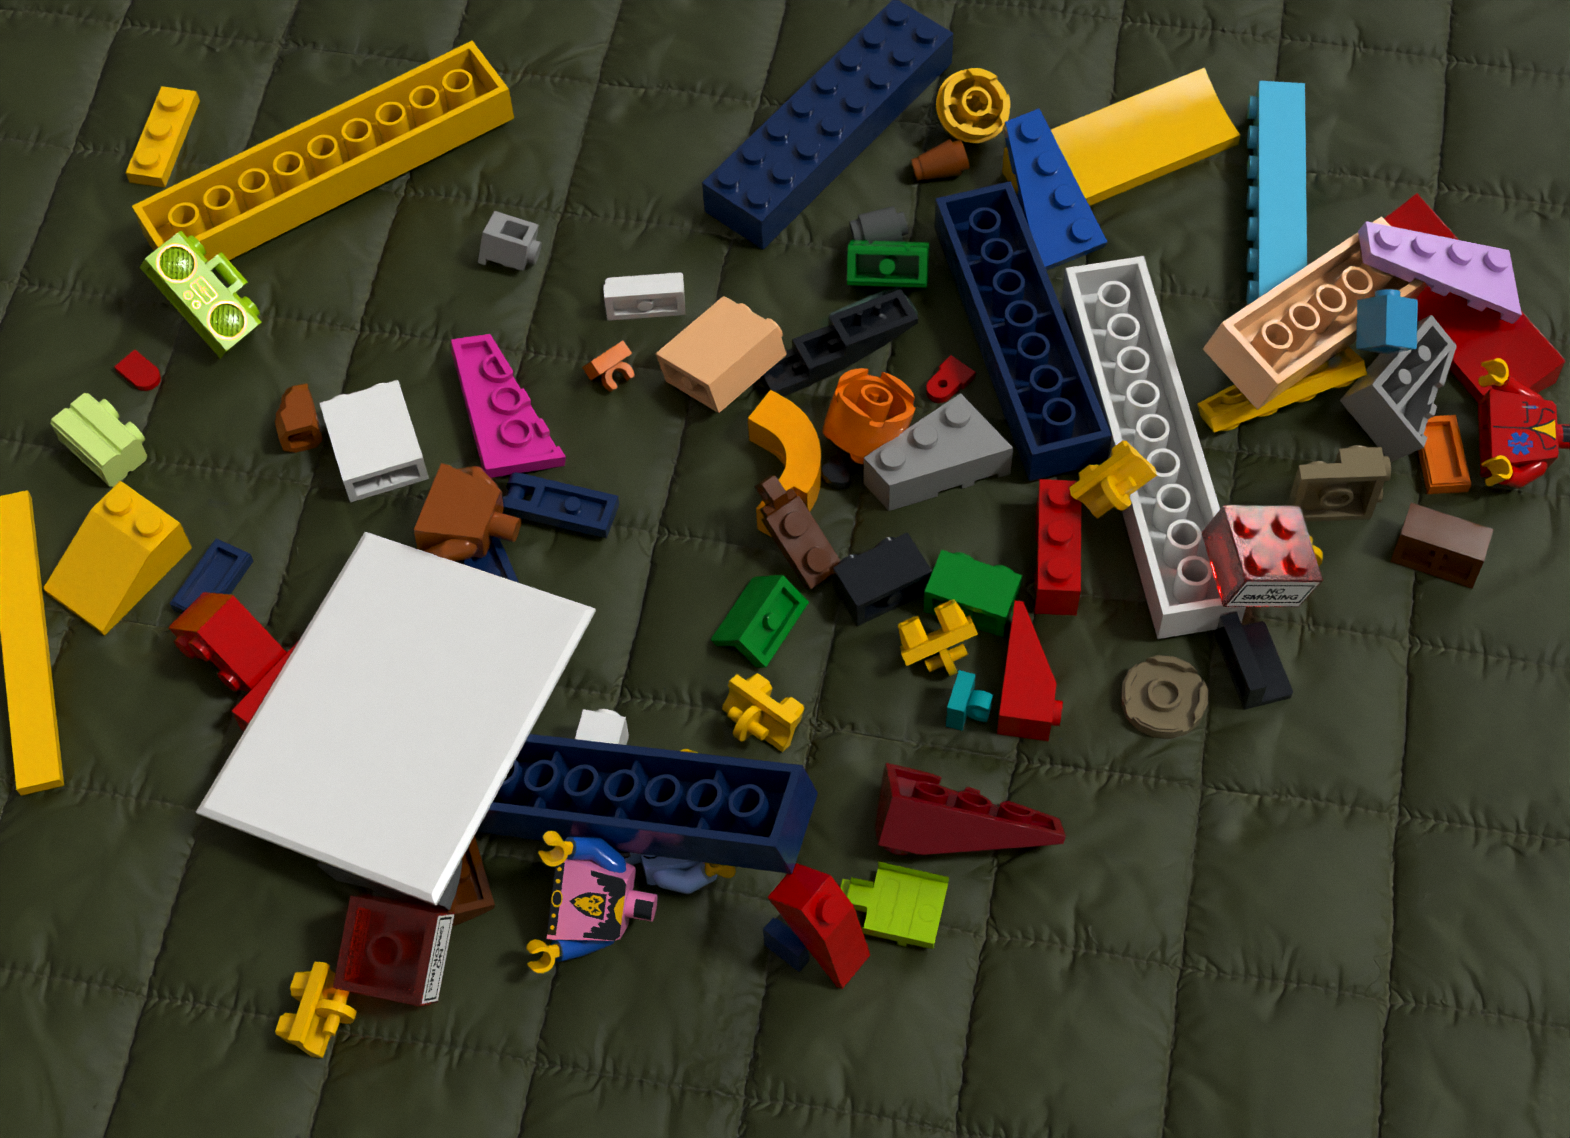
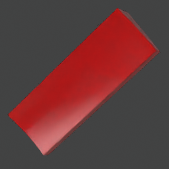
[1384,193,1566,402]

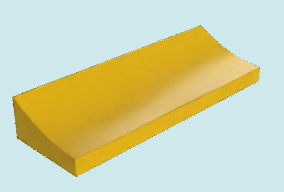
[1002,67,1240,206]

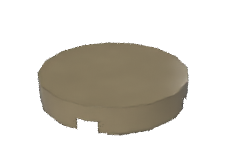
[1121,655,1208,739]

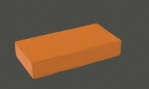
[1418,415,1471,494]

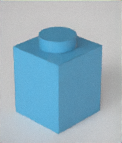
[1356,289,1418,354]

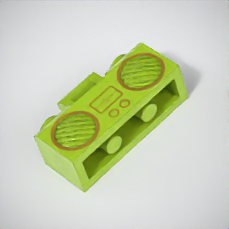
[140,231,262,359]

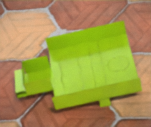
[840,862,949,949]

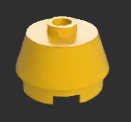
[936,68,1010,143]

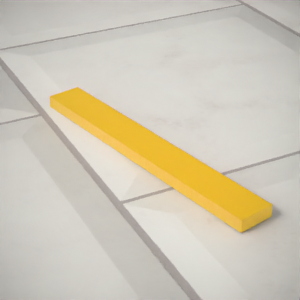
[0,490,64,796]

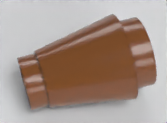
[911,139,970,181]

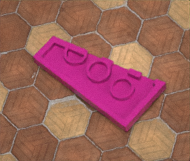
[451,334,566,478]

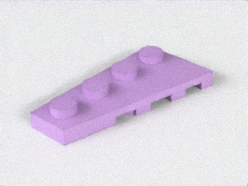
[1358,221,1522,324]

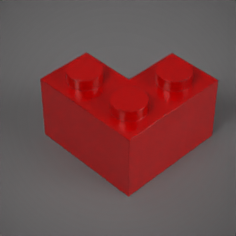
[168,592,287,692]

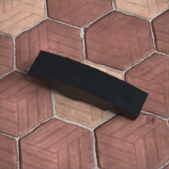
[760,289,919,397]

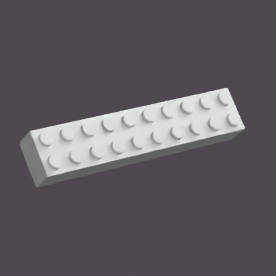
[1062,256,1246,639]

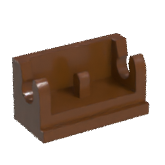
[1390,503,1494,589]

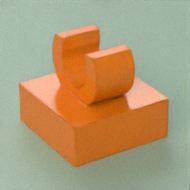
[582,340,634,392]

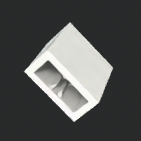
[320,380,429,503]

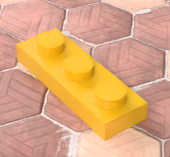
[126,86,200,188]

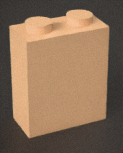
[655,296,787,413]

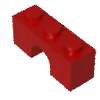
[1034,479,1081,616]

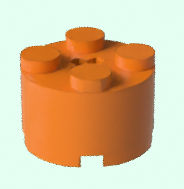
[822,368,915,464]

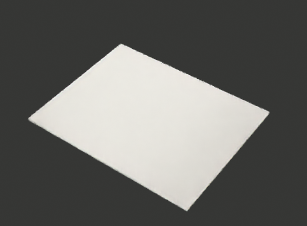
[196,532,596,906]

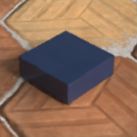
[763,917,809,972]

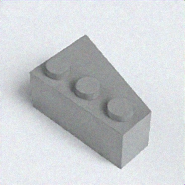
[1340,315,1457,462]
[863,393,1013,511]

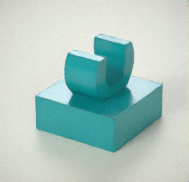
[946,670,993,731]

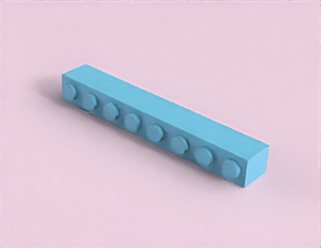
[1246,81,1307,304]

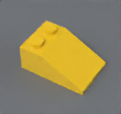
[43,481,192,636]

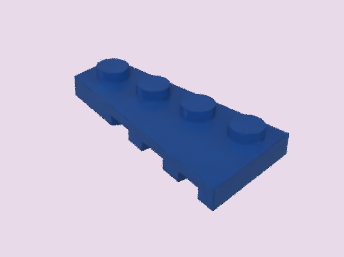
[1002,108,1107,271]

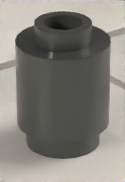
[849,206,909,244]

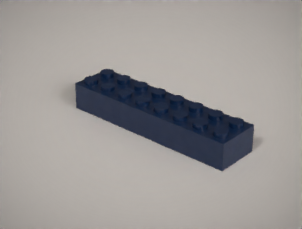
[702,0,953,250]
[934,181,1112,481]
[477,734,818,874]

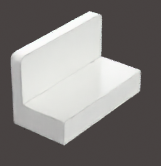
[604,273,686,321]

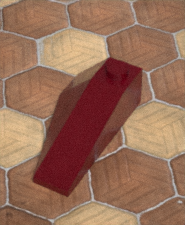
[875,763,1066,855]

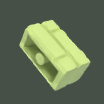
[50,393,147,487]

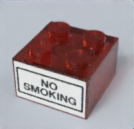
[1201,505,1323,607]
[333,895,455,1006]

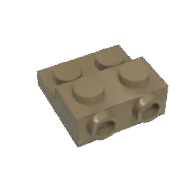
[1286,445,1391,522]

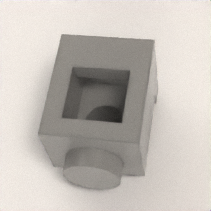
[478,211,542,271]

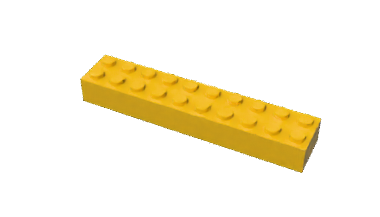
[132,41,514,263]

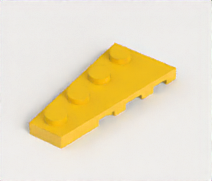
[1197,346,1367,433]

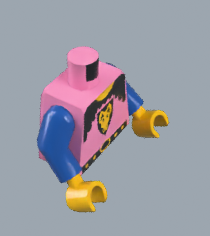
[526,831,658,973]

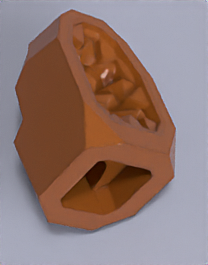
[275,383,323,453]

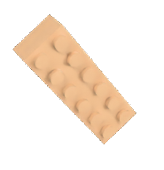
[1203,216,1427,410]

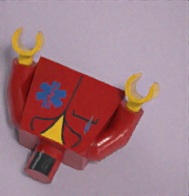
[1478,358,1570,488]

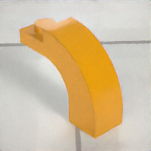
[748,390,821,537]

